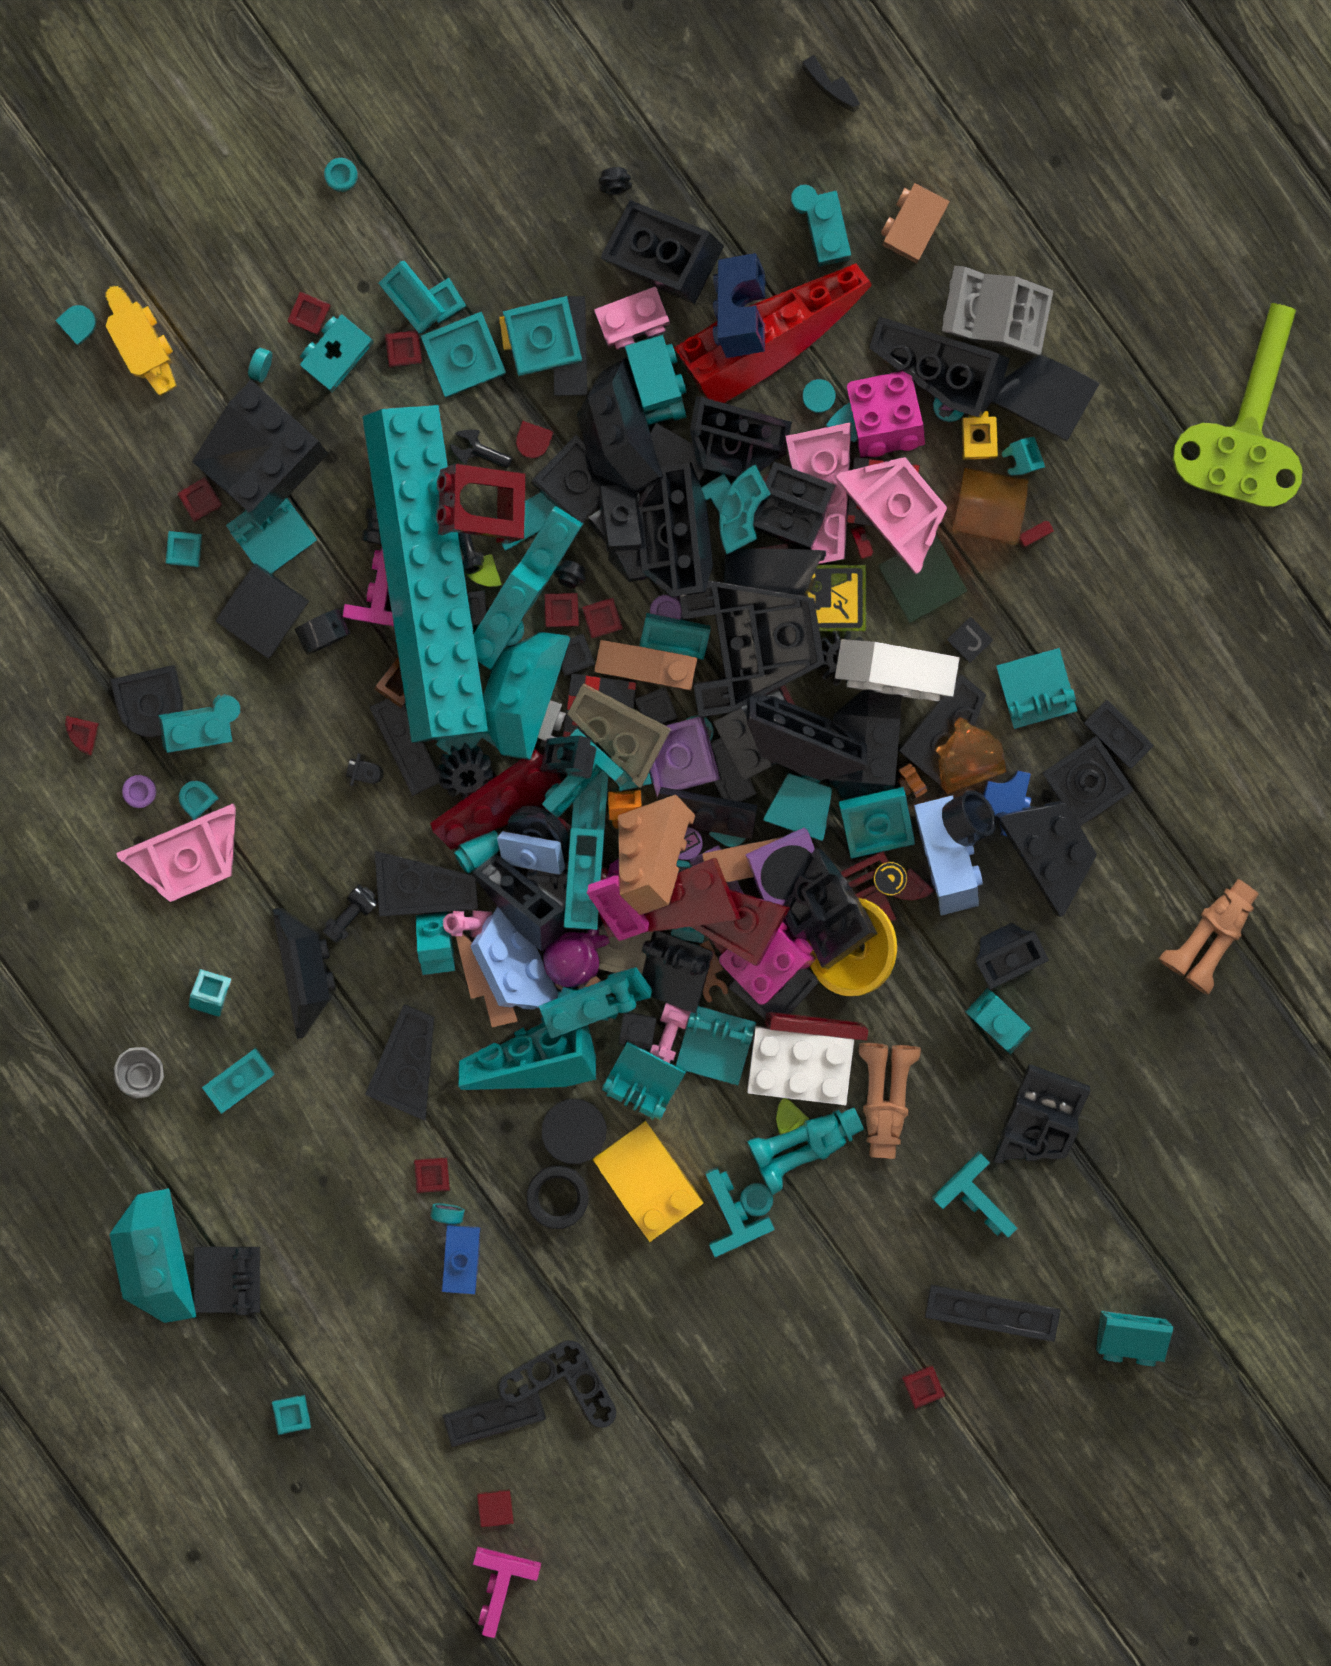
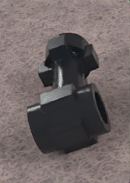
[458,514,484,574]
[322,884,378,943]

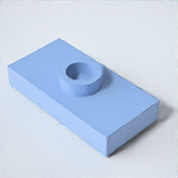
[497,831,565,875]

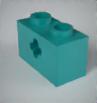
[300,314,374,393]

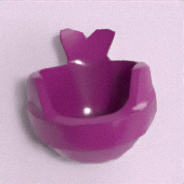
[543,927,610,987]

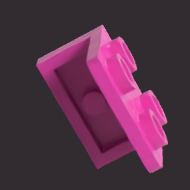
[847,371,925,458]
[719,918,817,1005]

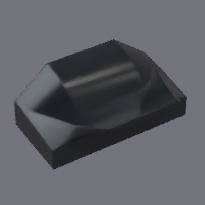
[975,923,1049,990]

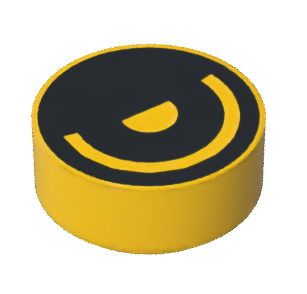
[874,862,907,895]

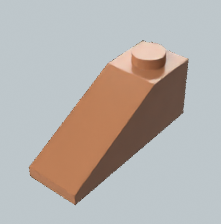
[594,640,697,691]

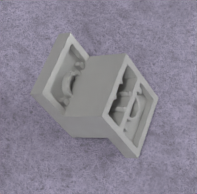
[942,266,1053,355]

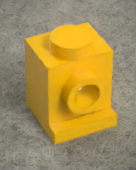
[962,411,998,460]

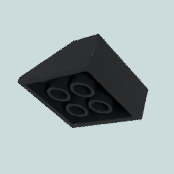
[192,380,329,525]

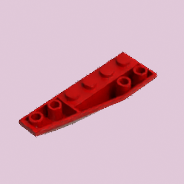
[674,263,872,403]

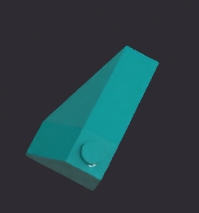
[459,1018,596,1090]

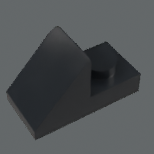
[540,735,596,778]

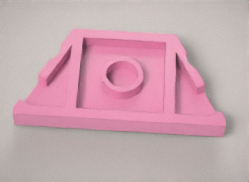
[834,457,947,574]
[116,804,236,902]

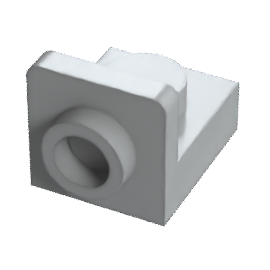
[538,700,566,747]

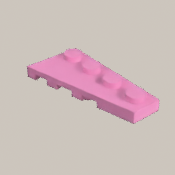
[786,423,851,564]

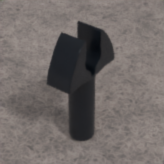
[450,429,512,468]

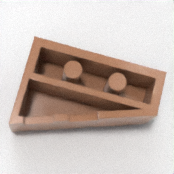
[618,794,695,915]

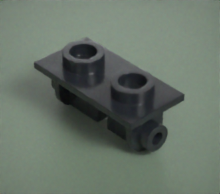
[346,753,384,786]

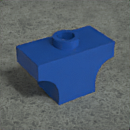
[983,771,1031,836]
[442,1225,480,1294]

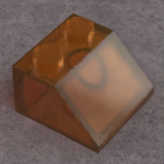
[951,468,1029,545]

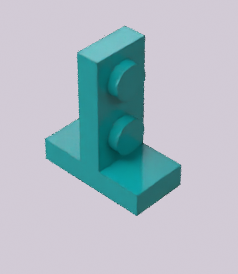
[542,729,630,818]
[932,1151,1018,1237]
[705,1167,775,1257]

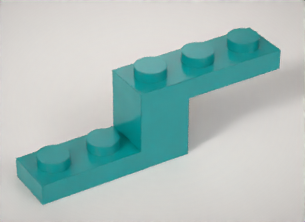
[473,506,583,669]
[564,770,608,930]

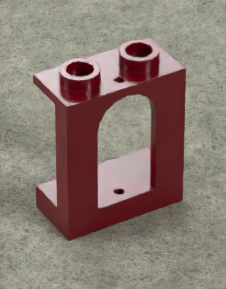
[436,464,525,544]

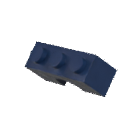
[713,253,765,358]

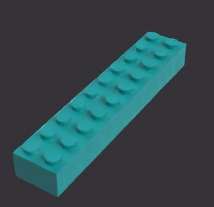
[362,405,488,743]

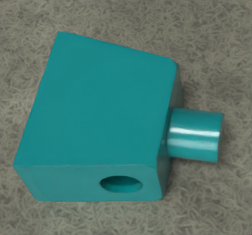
[763,773,832,841]
[965,988,1033,1055]

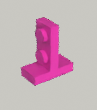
[343,546,394,627]
[587,859,649,941]
[473,1547,541,1638]

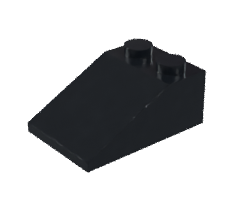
[600,200,724,304]

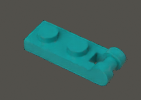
[538,975,637,1039]

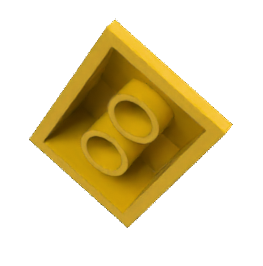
[593,1121,703,1242]

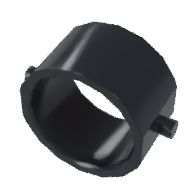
[294,608,351,655]
[942,790,996,847]

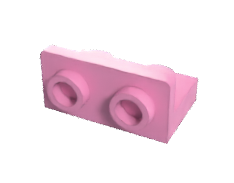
[594,286,670,350]

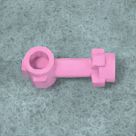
[443,910,492,937]
[650,1003,691,1063]

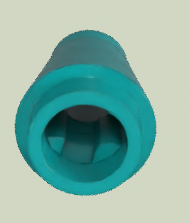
[453,830,500,874]

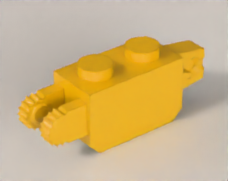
[105,286,177,396]

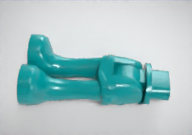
[747,1107,864,1195]

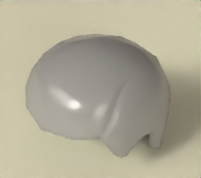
[114,1047,164,1099]

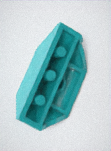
[483,632,570,760]
[109,1188,196,1323]

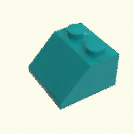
[1096,1311,1173,1366]

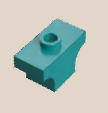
[416,911,455,975]

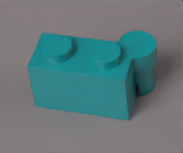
[791,185,851,267]
[625,335,687,426]
[158,694,240,753]

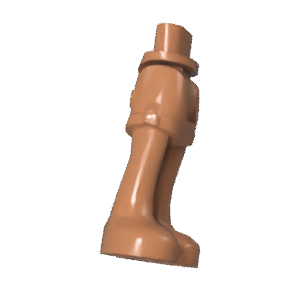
[1158,879,1259,995]
[858,1043,921,1159]

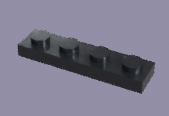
[925,1284,1061,1342]

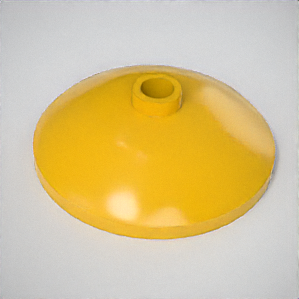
[807,898,897,996]

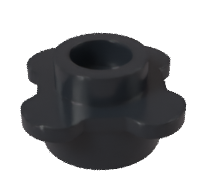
[598,167,632,195]

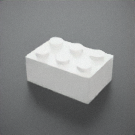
[835,639,959,701]
[747,1026,854,1105]

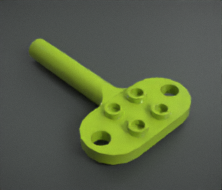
[1172,303,1303,507]

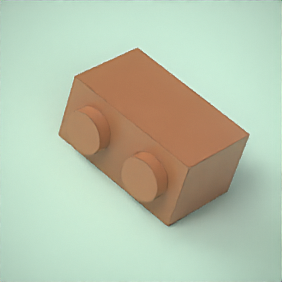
[880,183,950,264]

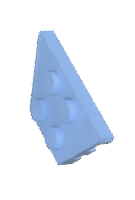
[470,906,558,1010]

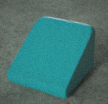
[189,969,231,1016]

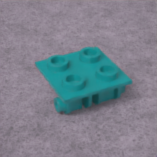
[226,498,317,574]
[996,648,1077,729]
[676,1006,756,1085]
[602,1041,686,1120]

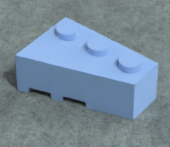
[914,795,983,916]

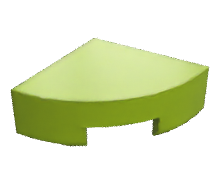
[466,554,502,587]
[776,1098,809,1135]

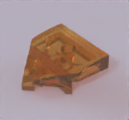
[936,717,1006,794]

